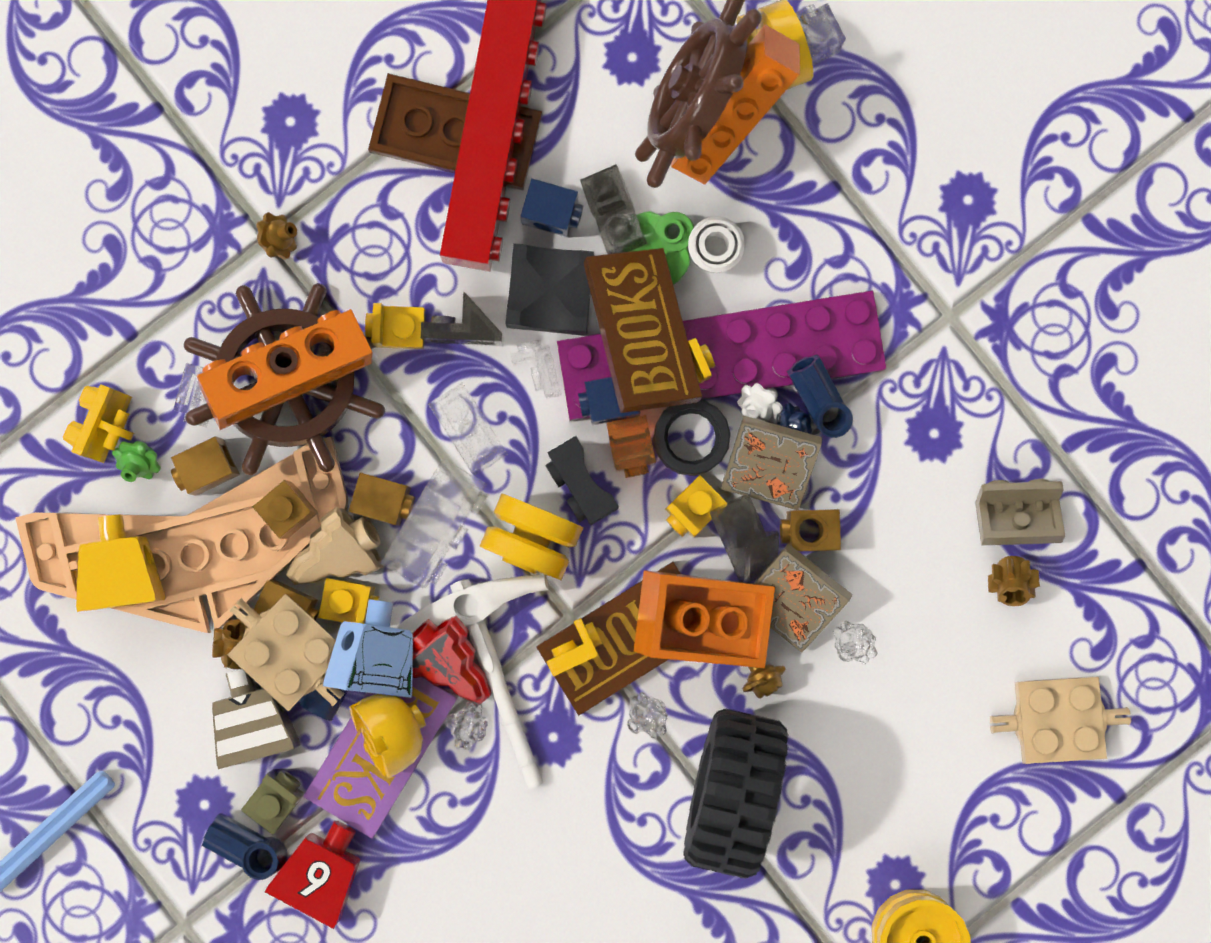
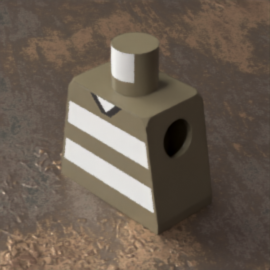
[212,669,300,769]

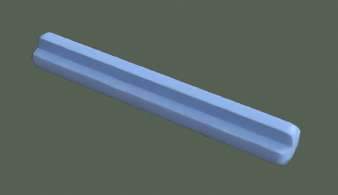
[0,771,115,892]

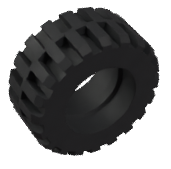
[683,708,788,879]

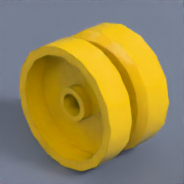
[479,493,584,580]
[871,890,970,943]

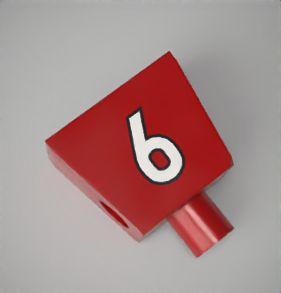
[265,821,361,929]

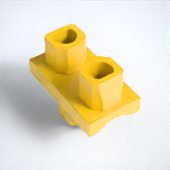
[63,384,134,463]

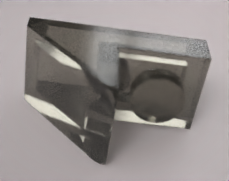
[420,292,504,346]
[709,495,779,583]

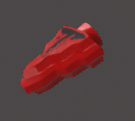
[412,615,492,704]

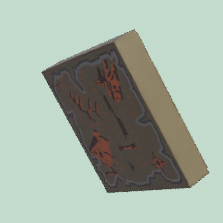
[721,415,822,510]
[753,544,853,652]

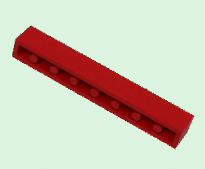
[440,0,547,272]

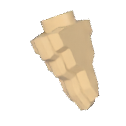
[286,507,384,585]

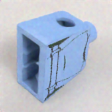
[323,599,413,697]

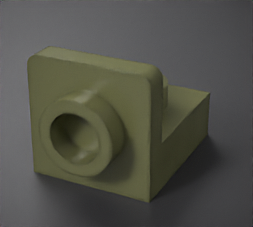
[241,769,305,835]

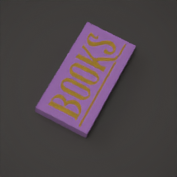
[303,677,458,839]

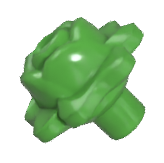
[112,441,161,482]

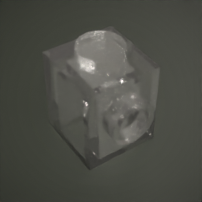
[796,3,846,65]

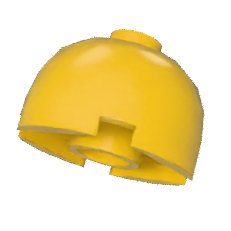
[349,694,426,779]

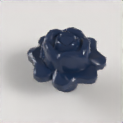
[776,403,812,434]

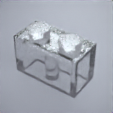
[428,382,508,475]

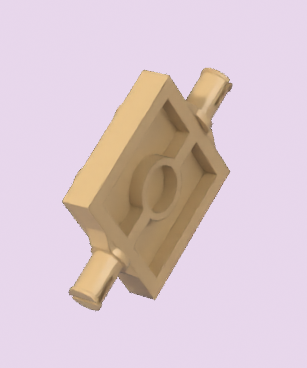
[227,594,345,712]
[990,677,1131,764]

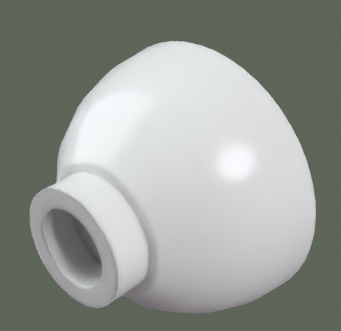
[688,216,745,273]

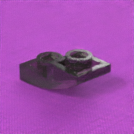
[580,164,648,254]

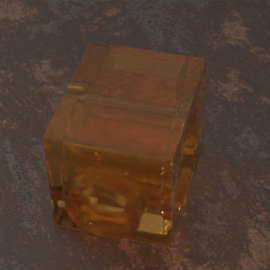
[606,415,656,478]

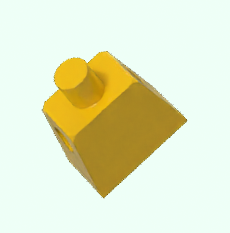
[76,514,165,612]

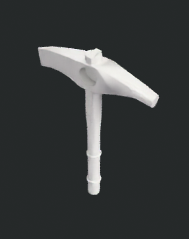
[396,574,549,789]

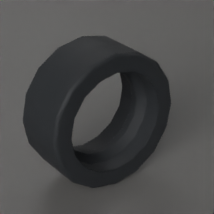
[653,400,731,476]

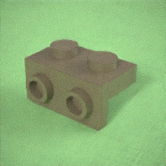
[975,479,1065,546]

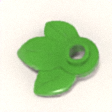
[626,211,694,285]

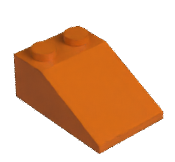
[634,570,775,668]

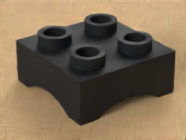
[505,243,594,336]
[545,436,619,526]

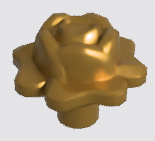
[256,212,297,259]
[742,664,786,699]

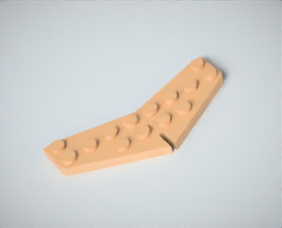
[15,437,348,633]

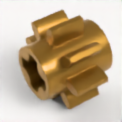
[988,556,1040,606]
[212,619,248,669]

